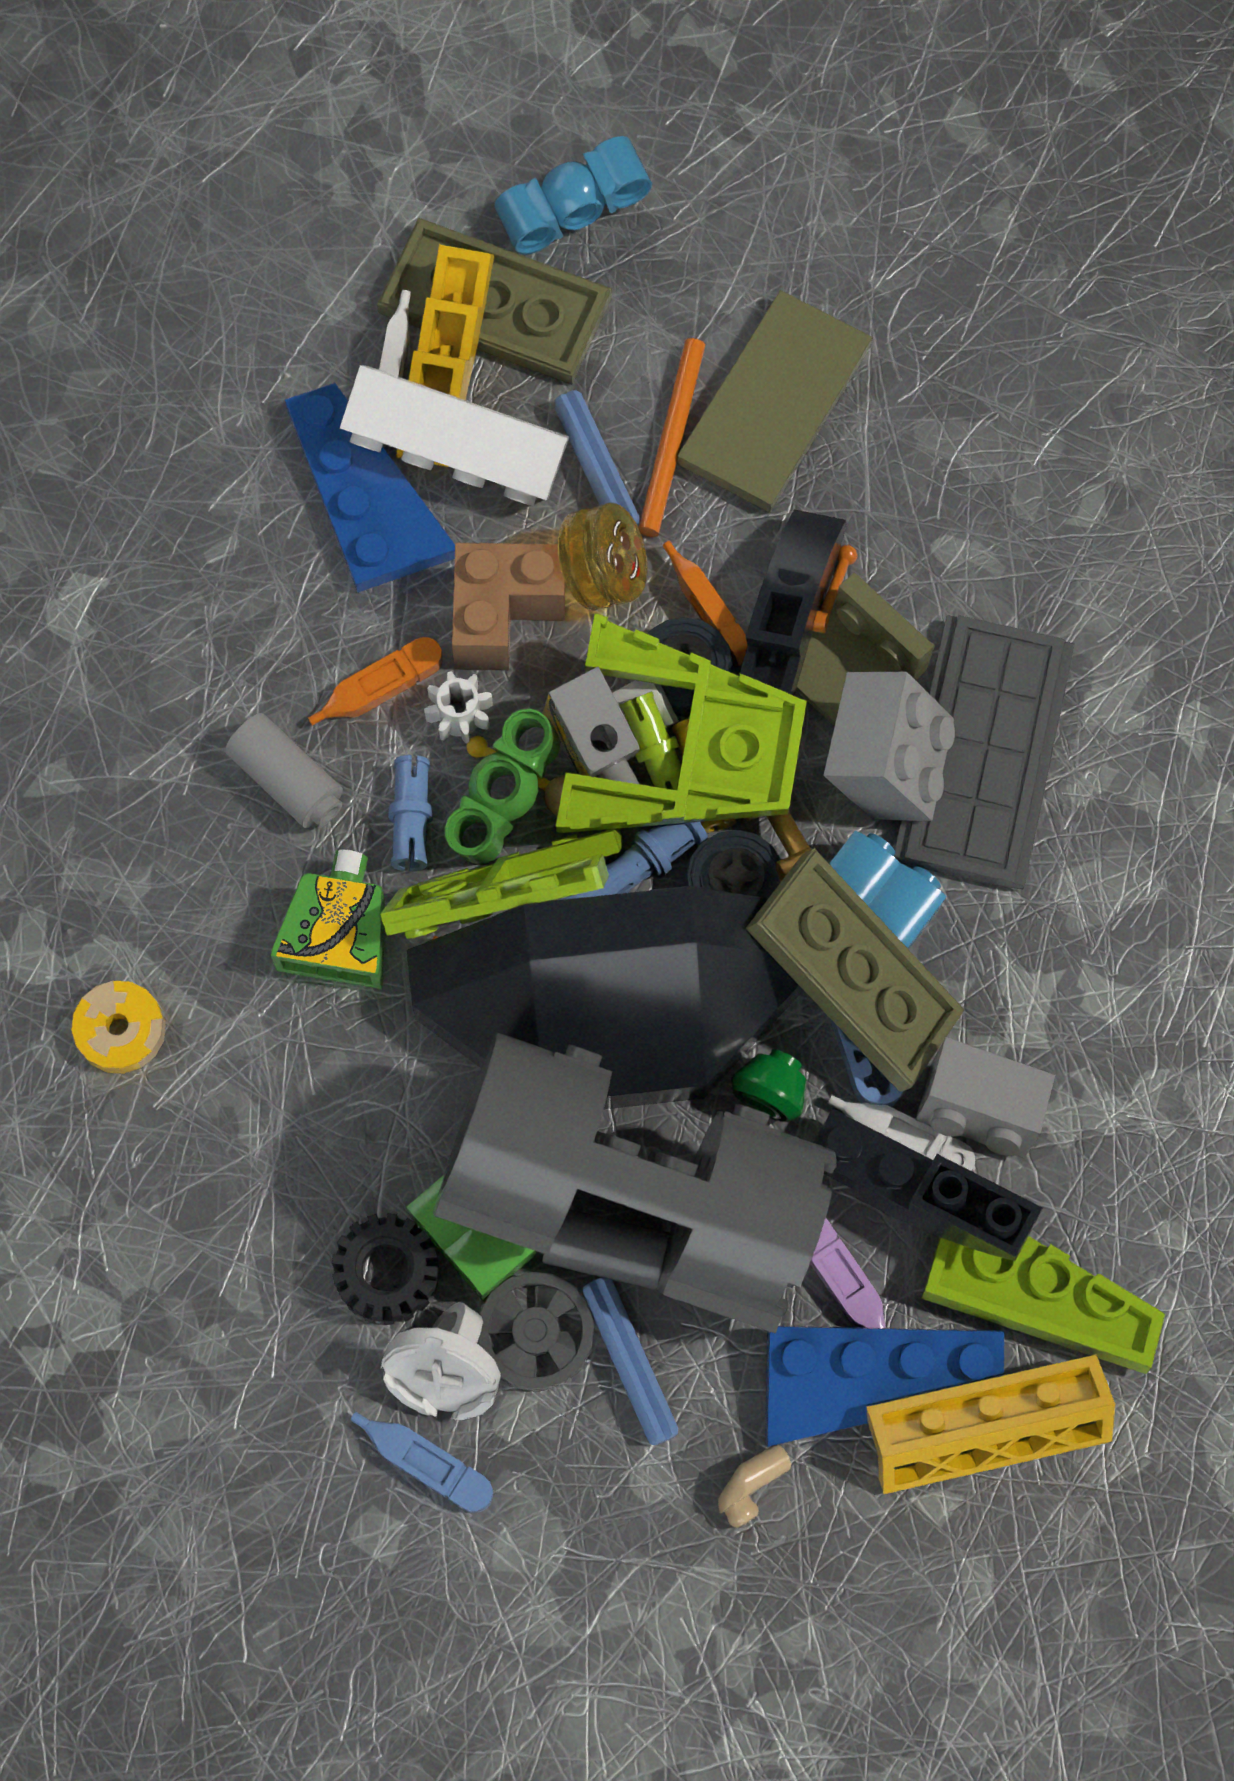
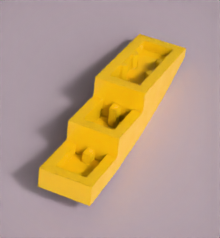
[396,244,494,467]

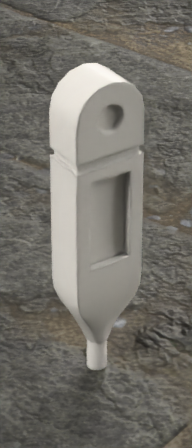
[379,290,411,378]
[828,1095,976,1171]

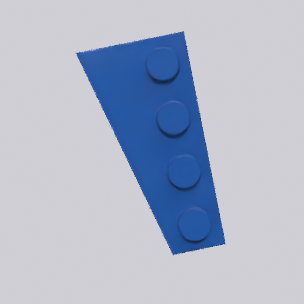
[285,383,455,593]
[765,1326,1004,1447]

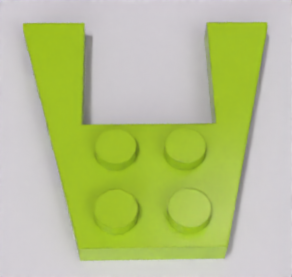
[556,613,807,833]
[380,828,624,939]

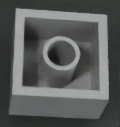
[823,672,955,821]

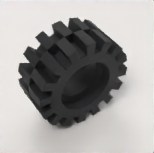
[331,1213,440,1325]

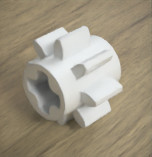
[424,671,493,743]

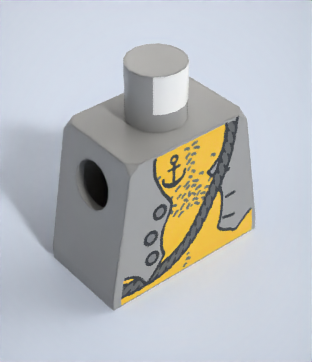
[542,667,640,784]

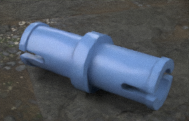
[388,755,433,872]

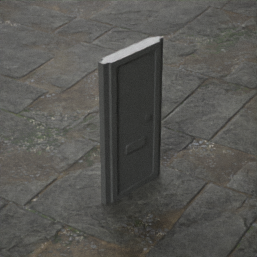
[894,615,1075,890]

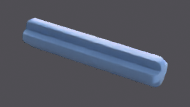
[555,390,639,536]
[583,1277,678,1445]

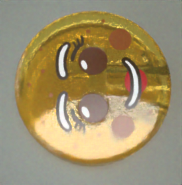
[558,503,647,610]

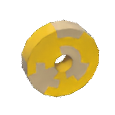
[71,981,166,1074]

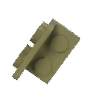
[796,572,934,727]

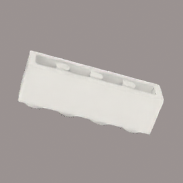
[340,365,569,506]

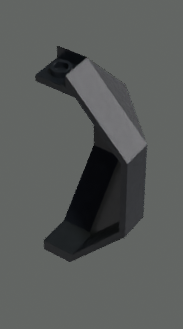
[407,887,804,1110]

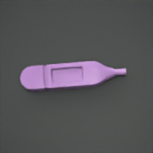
[810,1218,886,1328]

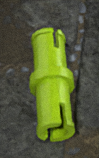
[619,691,681,790]

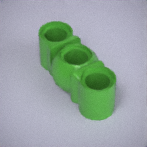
[445,708,560,864]

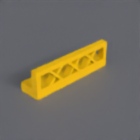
[867,1355,1115,1494]

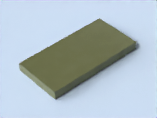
[377,217,612,385]
[677,290,873,513]
[746,848,964,1092]

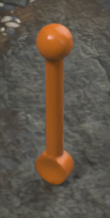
[813,545,857,634]

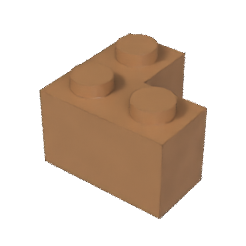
[452,543,566,670]

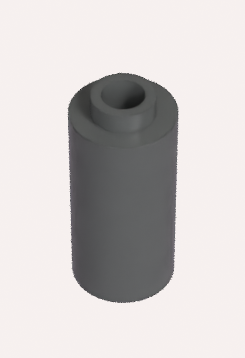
[543,1209,670,1290]

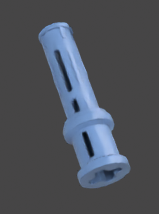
[561,822,708,900]

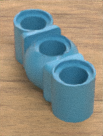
[495,136,652,255]

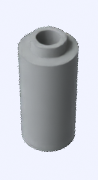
[225,713,343,828]

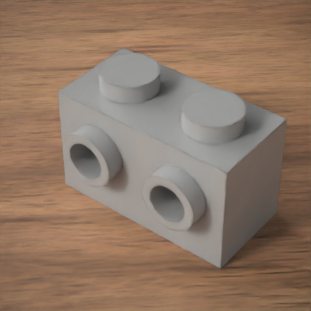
[916,1037,1055,1158]

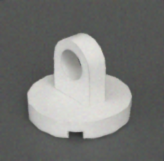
[381,1302,501,1420]

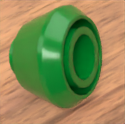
[731,1049,807,1122]

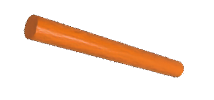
[638,338,705,537]

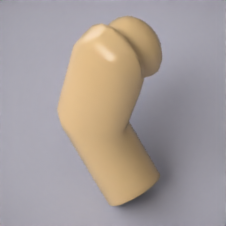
[718,1444,791,1528]

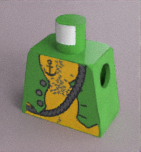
[271,850,385,989]

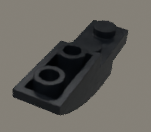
[739,509,847,696]
[813,1109,1043,1261]

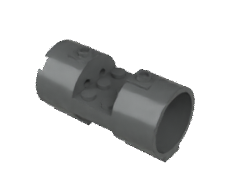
[432,1032,836,1334]

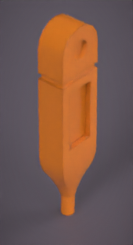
[662,541,748,668]
[308,637,443,726]

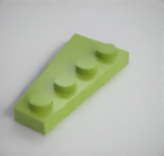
[921,1236,1165,1374]

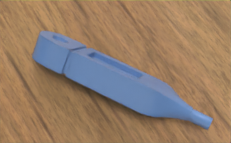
[350,1412,493,1513]

